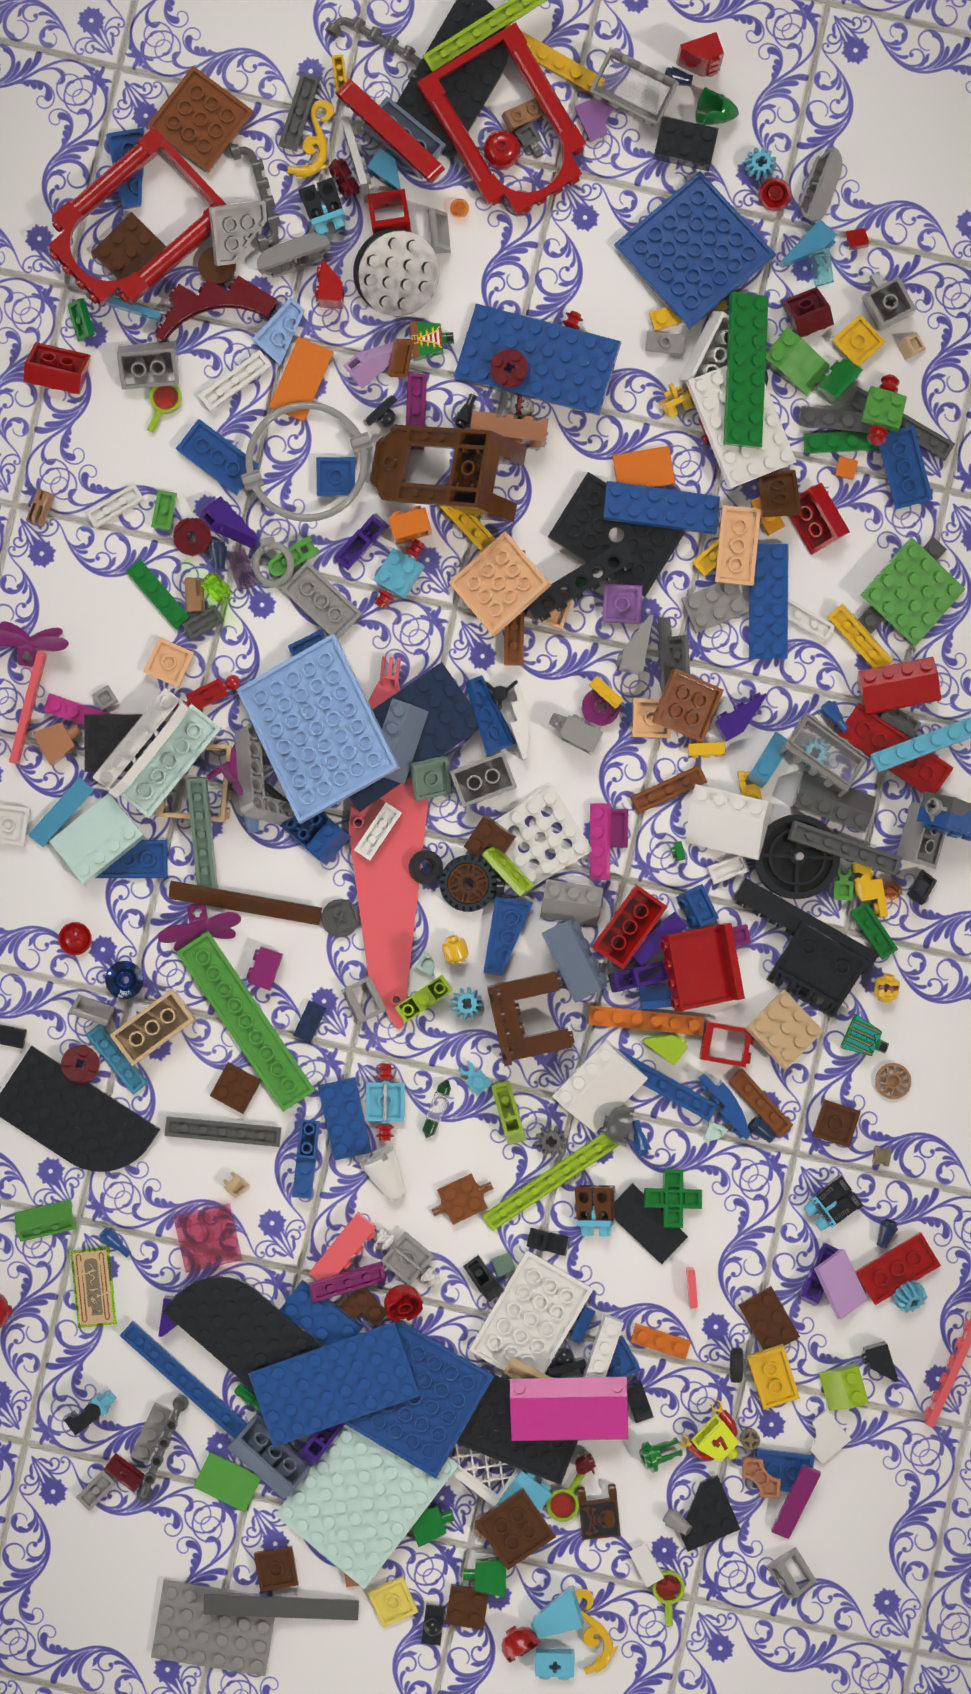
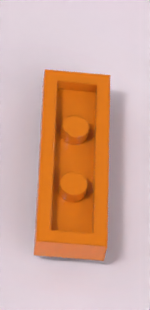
[630,1323,691,1360]

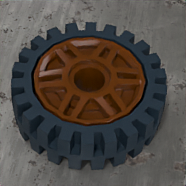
[440,855,496,912]

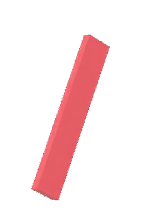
[9,650,47,765]

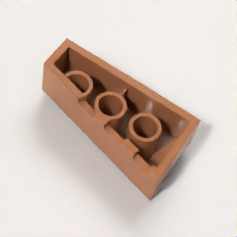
[470,411,549,450]

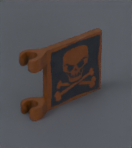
[577,1484,621,1540]

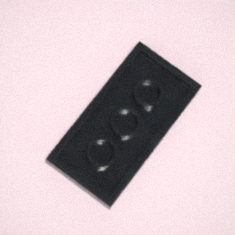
[614,1183,688,1264]

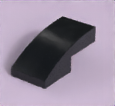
[526,1228,571,1256]

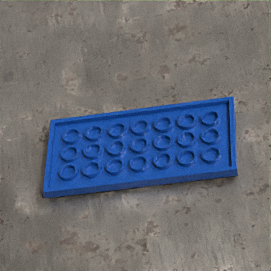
[454,304,621,416]
[248,1321,420,1447]

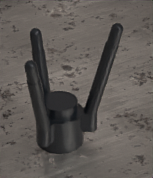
[485,680,518,710]

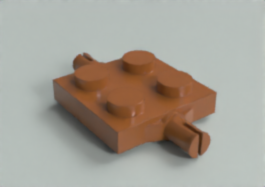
[431,1173,494,1225]

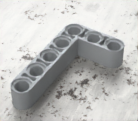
[235,723,294,824]

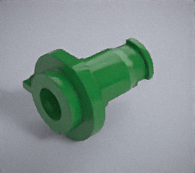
[639,1437,683,1473]

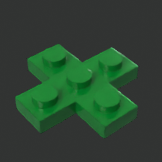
[644,1169,702,1228]

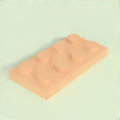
[715,505,761,586]

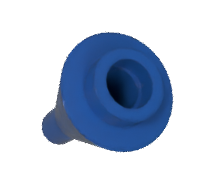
[820,700,849,733]
[632,1120,652,1156]
[99,1227,131,1258]

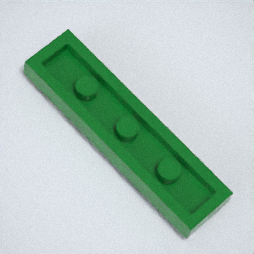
[803,431,880,454]
[126,559,191,630]

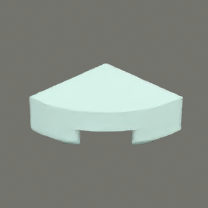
[415,951,434,976]
[703,1121,728,1141]

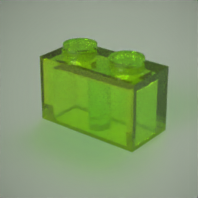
[201,572,234,606]

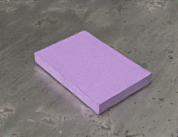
[814,1249,868,1320]

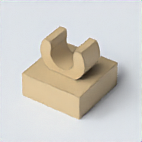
[223,1172,249,1198]

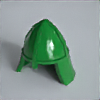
[696,87,739,125]

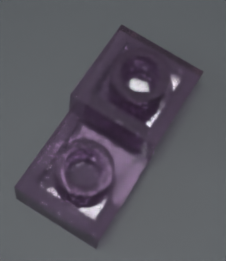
[227,548,257,591]

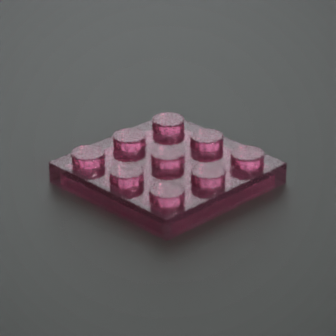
[173,1203,243,1273]

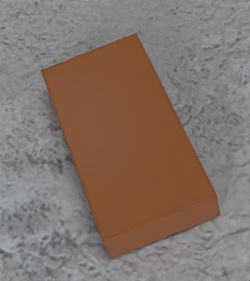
[387,338,414,377]

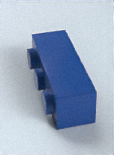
[569,1305,596,1344]

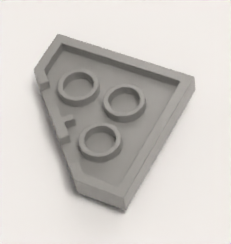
[209,201,267,266]

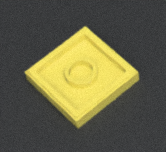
[367,1575,418,1628]

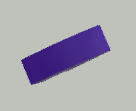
[334,513,390,570]
[632,912,687,967]
[608,961,668,993]
[798,1243,839,1306]

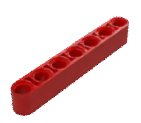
[336,79,445,184]

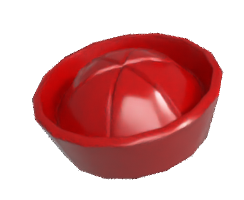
[758,177,792,212]
[58,922,92,955]

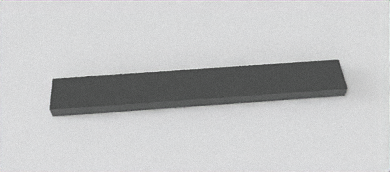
[203,1594,359,1621]

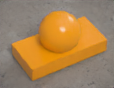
[750,497,785,536]

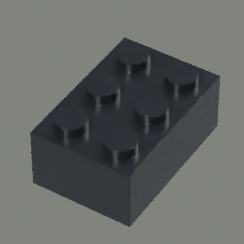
[653,116,719,172]

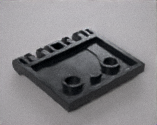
[766,921,870,1018]

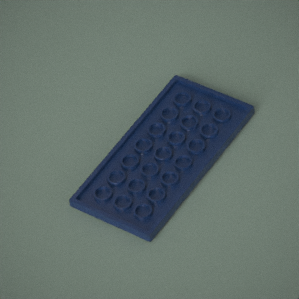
[349,662,479,812]

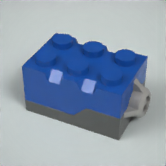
[916,791,971,841]

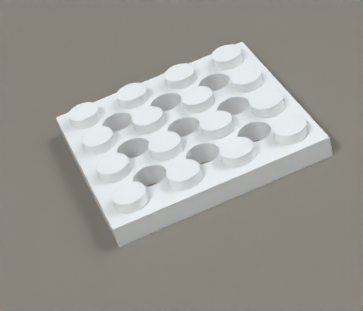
[494,786,591,885]

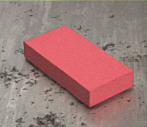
[686,1267,698,1309]

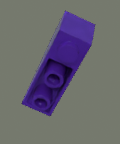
[199,496,259,549]
[714,692,767,742]

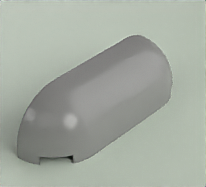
[799,147,842,222]
[257,233,331,278]

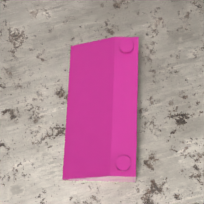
[510,1377,629,1441]

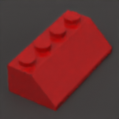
[857,656,942,715]
[591,884,668,969]

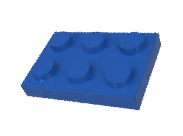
[752,1448,815,1492]

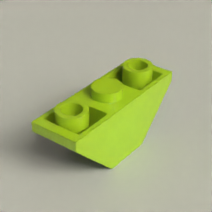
[395,975,453,1023]

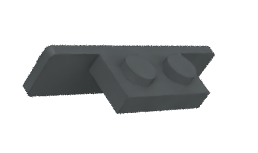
[657,617,690,694]

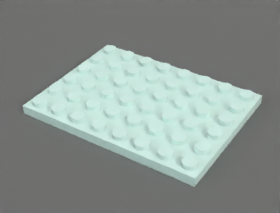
[275,1425,460,1589]

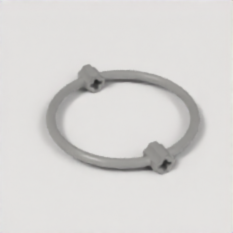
[241,402,373,522]

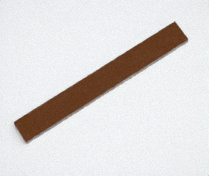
[169,881,322,926]

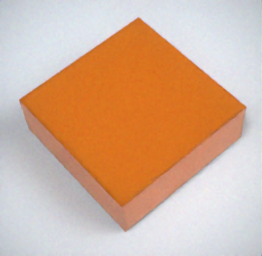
[834,456,858,480]

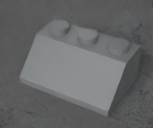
[117,341,179,390]
[896,802,946,869]
[540,879,603,926]

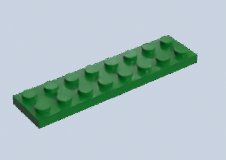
[723,292,769,449]

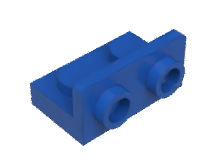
[676,884,719,930]

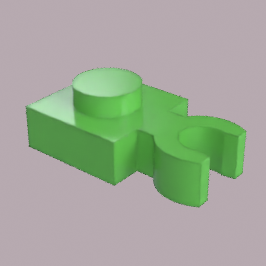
[832,867,854,901]

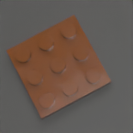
[651,668,724,743]

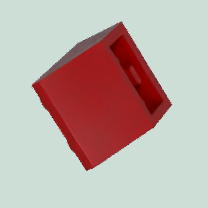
[315,261,345,309]

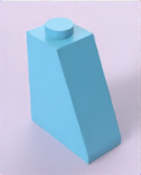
[531,1585,584,1639]

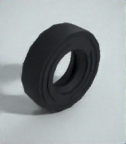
[409,850,443,885]
[730,1348,743,1383]

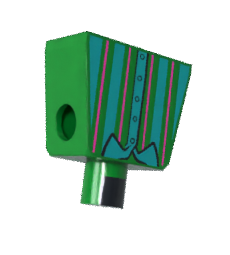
[840,1014,889,1056]

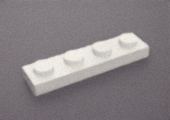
[199,350,272,412]

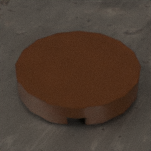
[198,247,236,285]

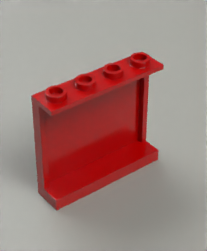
[660,923,745,1012]

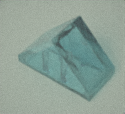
[807,248,834,287]

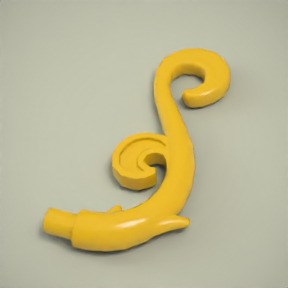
[287,100,334,178]
[575,1589,618,1675]

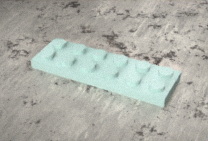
[120,704,222,819]

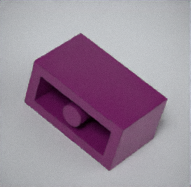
[246,946,283,991]

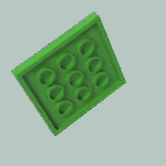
[860,538,965,646]

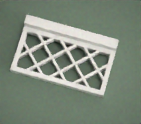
[451,1444,521,1507]

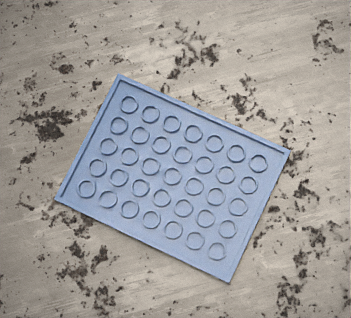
[236,633,400,824]

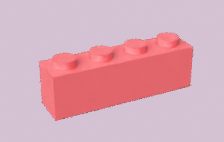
[309,1211,376,1280]

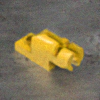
[851,863,888,918]

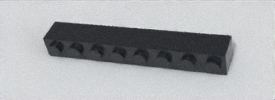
[732,878,879,975]

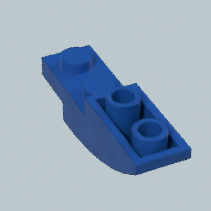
[697,1073,749,1140]
[292,1119,320,1199]

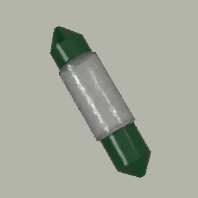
[422,1079,451,1138]

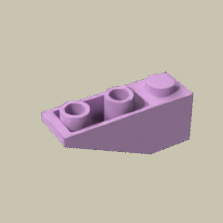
[343,342,393,388]

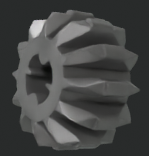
[535,1125,567,1158]

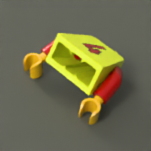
[678,1400,739,1462]

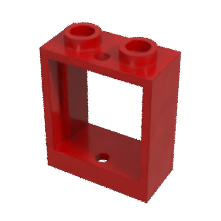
[367,189,411,235]
[699,1021,754,1068]

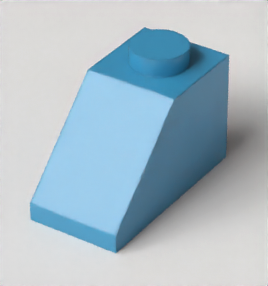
[367,148,401,190]

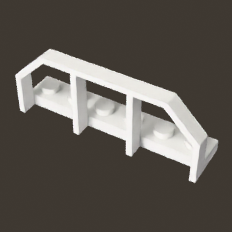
[92,688,189,798]

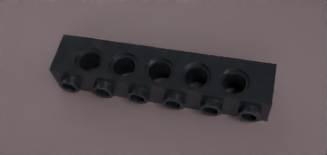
[528,540,635,622]

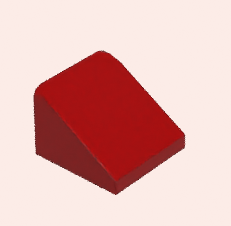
[846,228,869,250]

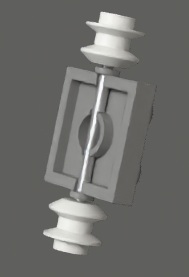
[375,1229,441,1288]

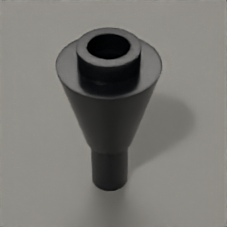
[453,394,477,429]

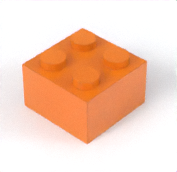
[388,506,432,545]

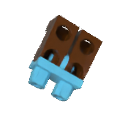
[575,1185,615,1237]

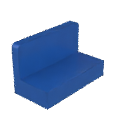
[639,984,672,1010]

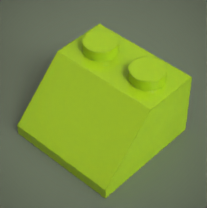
[641,1033,688,1066]
[819,1363,869,1411]

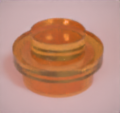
[450,198,469,218]
[883,881,902,900]

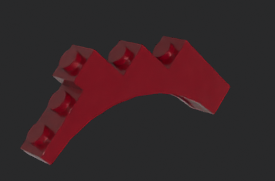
[155,275,279,342]

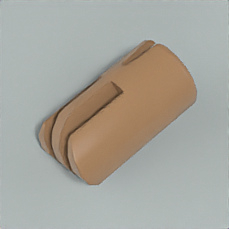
[26,489,55,527]
[184,577,205,613]

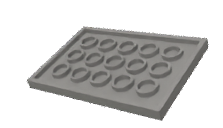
[151,1579,275,1676]

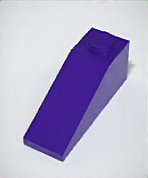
[297,1423,345,1467]

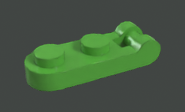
[268,536,320,577]

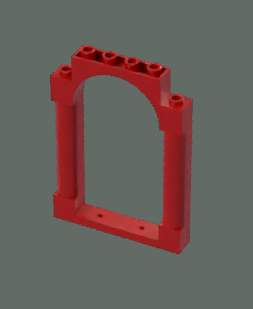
[417,22,587,216]
[48,127,227,307]

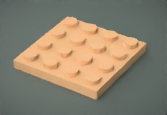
[449,531,551,637]

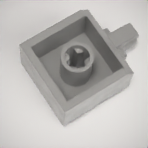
[862,272,917,332]
[549,713,603,755]

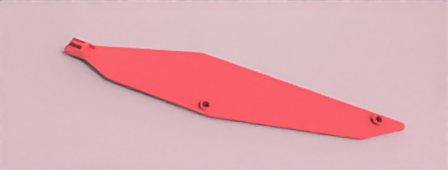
[348,656,429,1029]

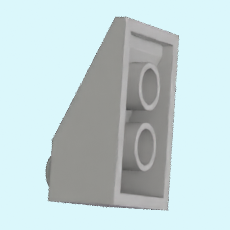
[616,615,654,675]

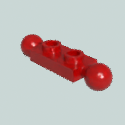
[174,675,241,711]

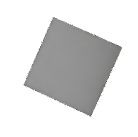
[92,685,119,712]

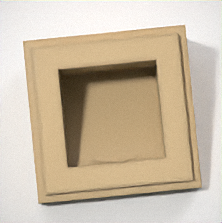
[897,333,926,360]

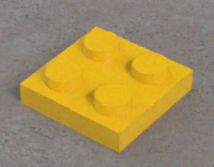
[831,314,886,367]

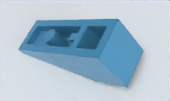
[779,219,837,268]
[746,732,787,788]

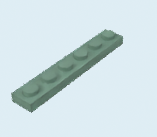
[186,777,218,889]

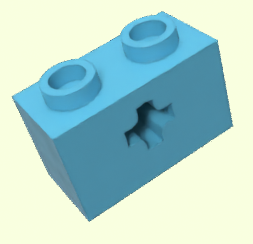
[535,1648,575,1680]

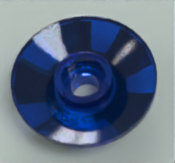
[105,961,144,999]

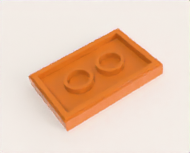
[612,446,676,488]

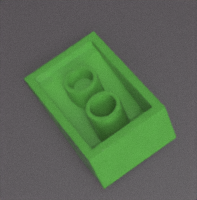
[766,327,830,396]

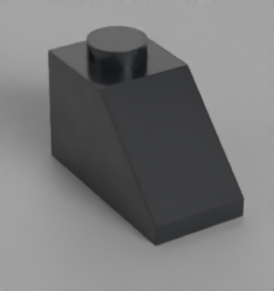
[463,1255,505,1302]
[861,1341,899,1382]
[628,1380,654,1423]

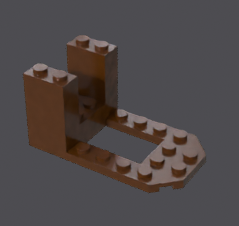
[370,424,527,522]
[487,971,575,1067]

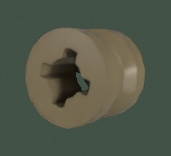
[872,1145,891,1167]
[740,1428,760,1450]

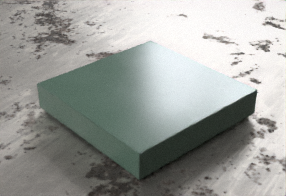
[410,755,452,801]

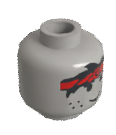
[505,393,534,419]

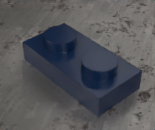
[293,1000,327,1043]

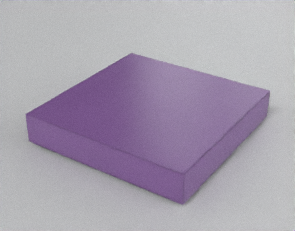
[602,583,643,624]

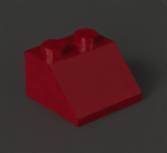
[782,287,834,337]

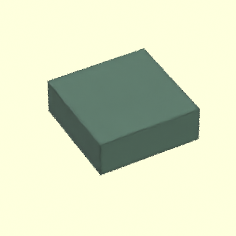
[491,1252,516,1277]

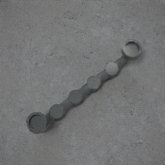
[325,17,421,79]
[230,144,281,251]
[137,1395,189,1502]

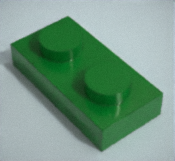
[67,298,95,342]

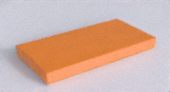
[269,337,334,423]

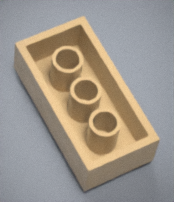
[110,989,197,1066]

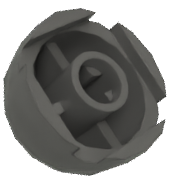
[603,1106,635,1146]

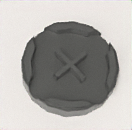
[321,899,359,937]

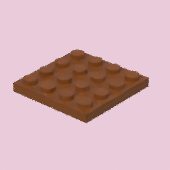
[147,66,254,173]

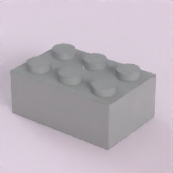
[450,751,517,808]

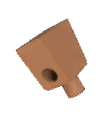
[33,722,82,766]

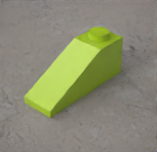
[491,1081,527,1145]

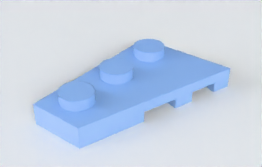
[252,297,305,366]

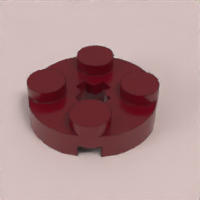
[490,349,529,389]
[173,518,212,557]
[61,1045,100,1084]

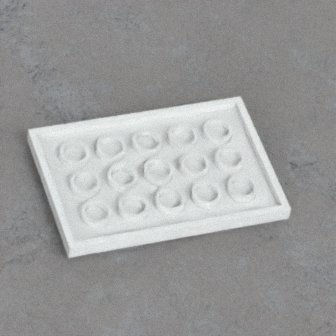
[686,366,796,489]
[469,1250,593,1374]

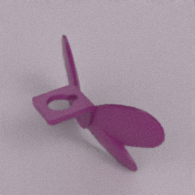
[0,621,69,667]
[207,743,243,795]
[158,904,241,952]

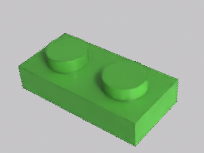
[151,490,178,531]

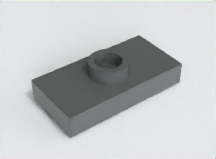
[182,604,225,641]
[880,709,921,738]

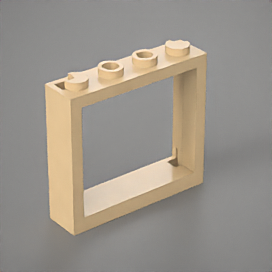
[155,744,233,823]

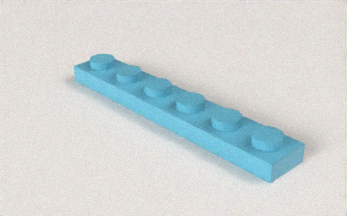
[870,717,971,773]

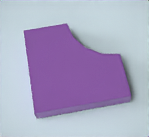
[574,98,617,142]

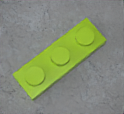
[482,846,535,897]

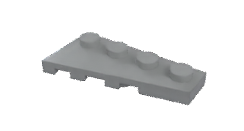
[341,117,372,203]

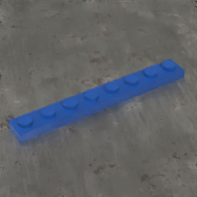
[120,1320,248,1439]

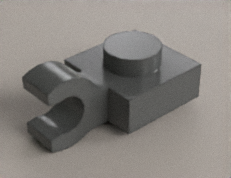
[515,122,543,159]

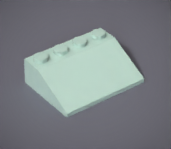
[49,793,145,886]

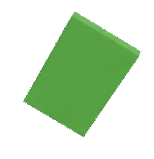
[193,1451,261,1512]

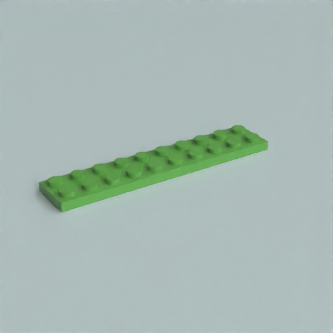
[176,931,315,1112]

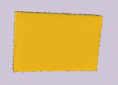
[746,1344,800,1410]

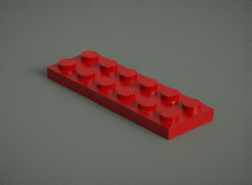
[837,703,954,795]

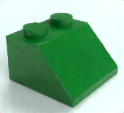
[816,358,863,405]

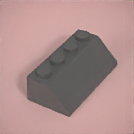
[791,771,876,833]

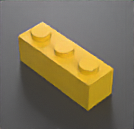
[331,54,347,92]
[589,676,623,709]
[688,742,725,758]

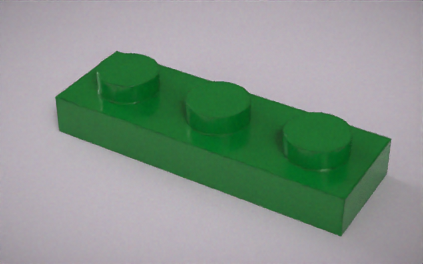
[850,901,898,960]

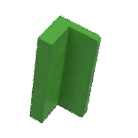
[14,1200,77,1242]

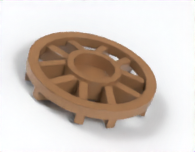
[875,1063,911,1099]

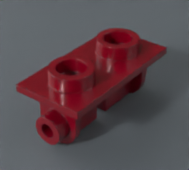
[328,158,360,201]
[575,1449,596,1475]

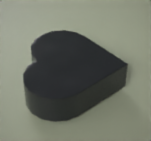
[495,874,504,897]

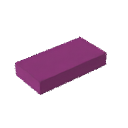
[610,809,628,848]

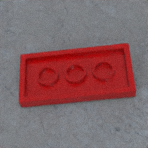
[855,1232,941,1305]

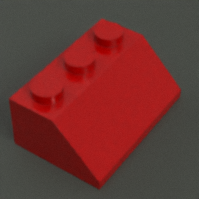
[676,32,724,77]
[23,342,91,394]
[789,483,850,555]

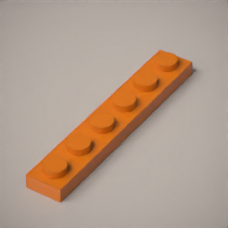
[588,1005,705,1036]

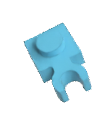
[459,1060,492,1096]

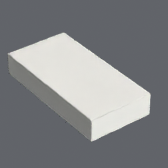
[707,855,749,885]
[629,1543,664,1587]

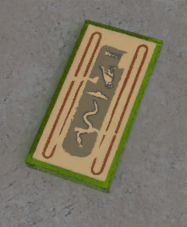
[70,1247,117,1328]

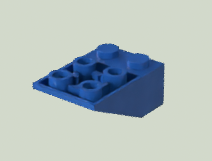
[280,812,351,866]

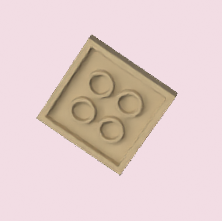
[745,989,823,1070]

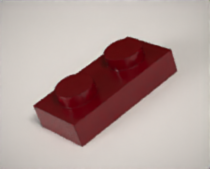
[103,1453,145,1493]

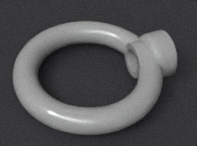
[251,537,295,588]

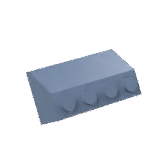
[362,96,446,179]
[382,698,429,784]
[542,917,608,1003]
[227,1414,311,1499]

